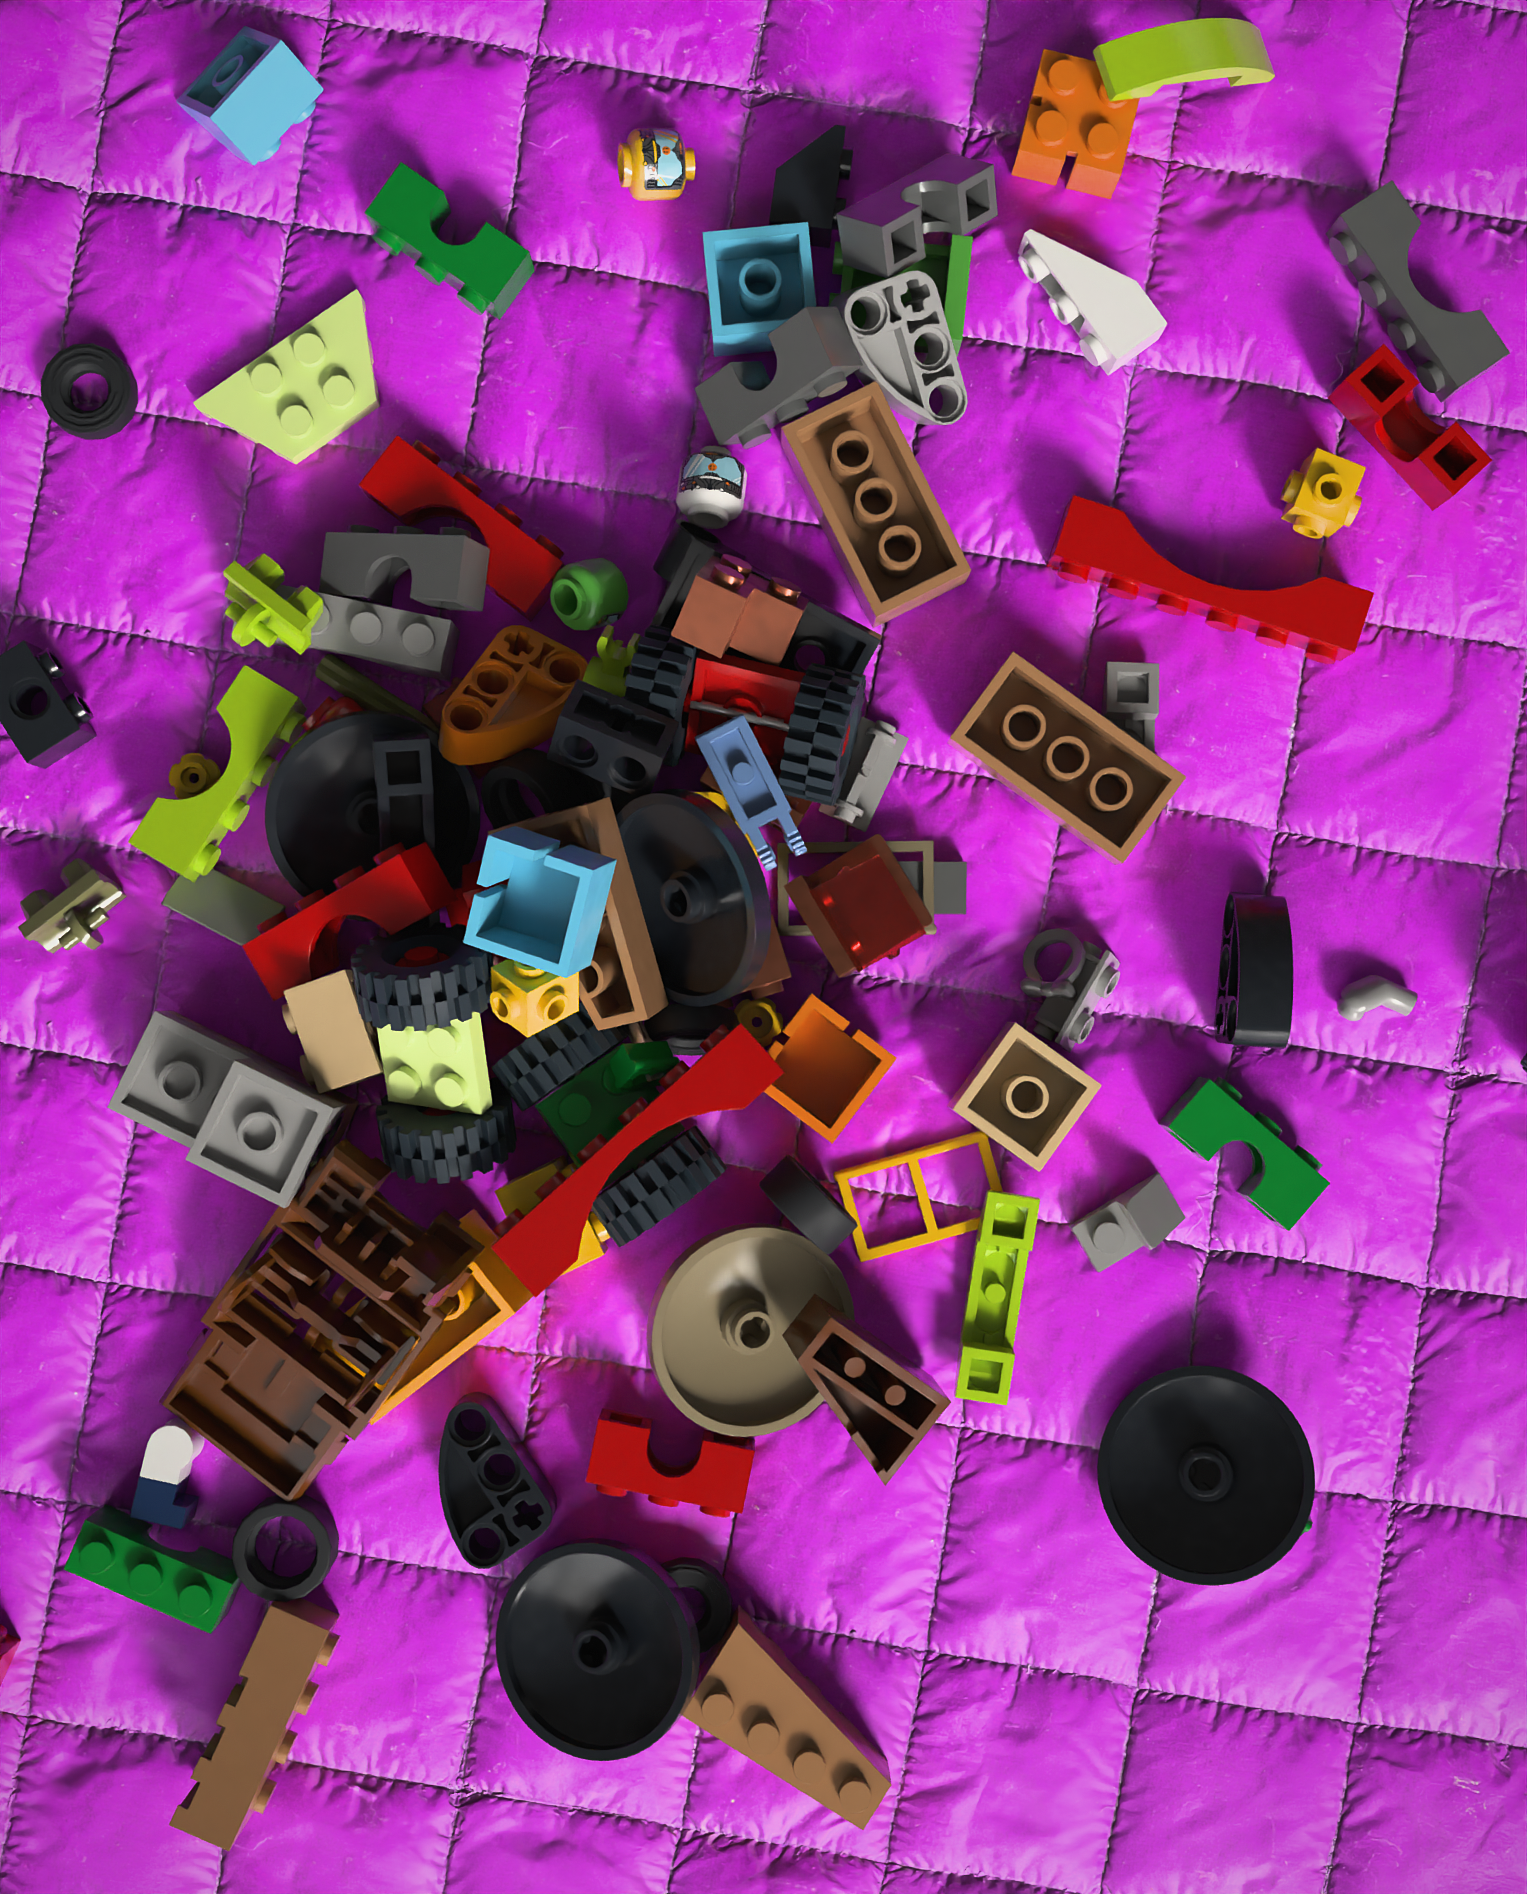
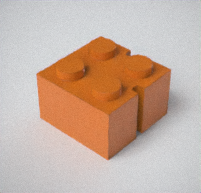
[1011,49,1140,199]
[764,993,897,1144]

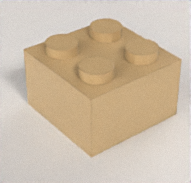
[282,969,384,1094]
[947,1022,1102,1172]

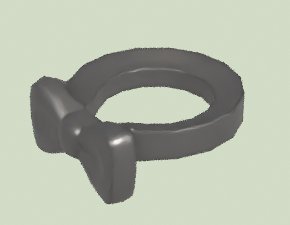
[1020,928,1085,1001]

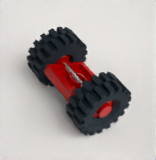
[622,625,866,806]

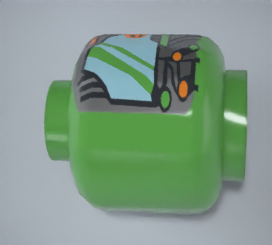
[550,558,629,630]

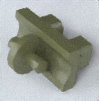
[18,858,127,954]

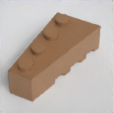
[487,797,669,1031]
[169,1598,341,1851]
[682,1605,892,1830]

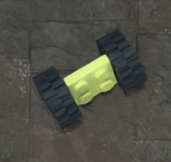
[351,923,517,1184]

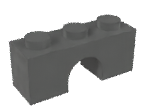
[837,153,998,279]
[694,307,863,449]
[319,525,490,611]

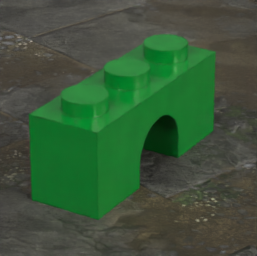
[365,162,535,320]
[1158,1077,1330,1231]
[64,1504,242,1634]

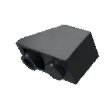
[769,125,854,248]

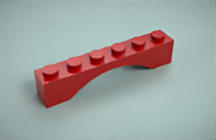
[1047,495,1374,664]
[491,1023,785,1298]

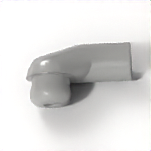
[1337,975,1418,1021]

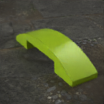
[1093,18,1276,101]
[954,1190,1040,1405]

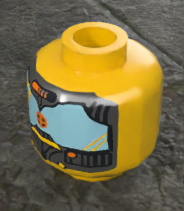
[617,128,695,201]

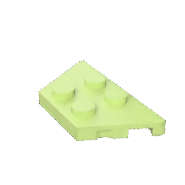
[193,289,380,464]

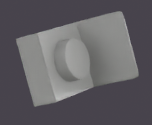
[1069,1172,1186,1273]

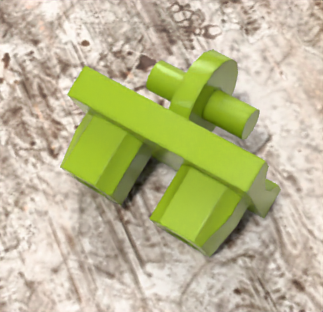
[223,553,323,655]

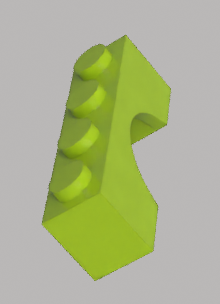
[128,664,307,883]

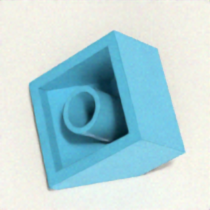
[176,26,324,166]

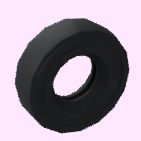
[40,343,138,440]
[644,1004,739,1056]
[661,1557,733,1653]

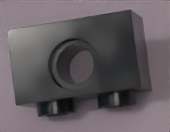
[0,641,97,769]

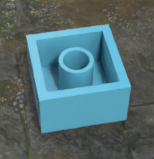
[702,222,816,357]

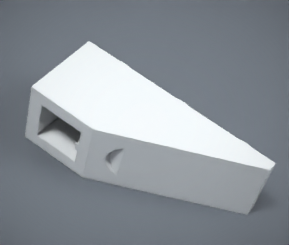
[1018,229,1168,376]

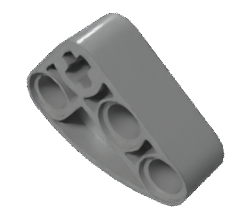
[829,270,968,425]

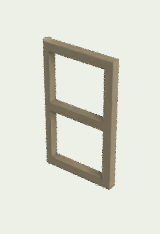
[777,840,937,936]

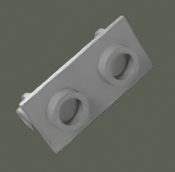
[818,717,909,832]
[1033,941,1120,1053]

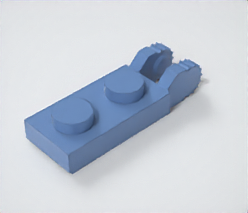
[694,713,807,872]

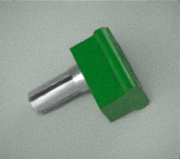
[608,1021,680,1089]

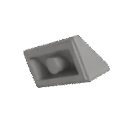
[161,869,286,946]

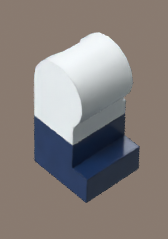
[130,1417,205,1529]

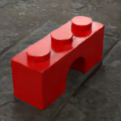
[1328,344,1492,511]
[586,1408,755,1518]

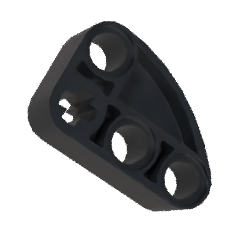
[1214,892,1293,1049]
[438,1392,557,1569]

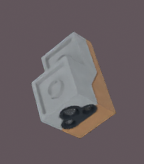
[107,1011,359,1208]

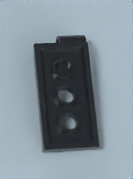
[649,519,882,674]

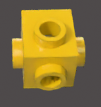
[1280,448,1366,539]
[490,959,579,1038]

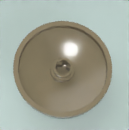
[646,1223,855,1437]

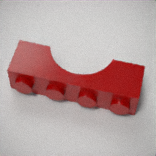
[358,435,565,622]
[242,842,458,1001]

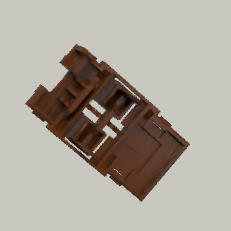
[159,1139,485,1502]

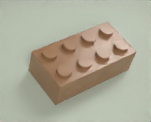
[781,381,971,628]
[947,651,1186,865]

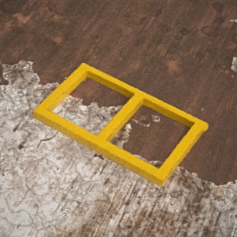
[833,1130,1003,1262]

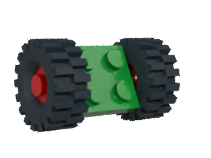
[491,1001,727,1247]

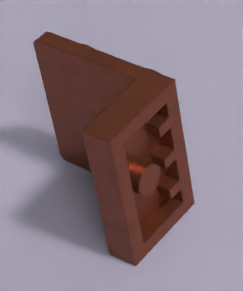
[783,834,933,978]

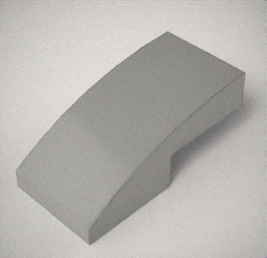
[1101,661,1159,753]

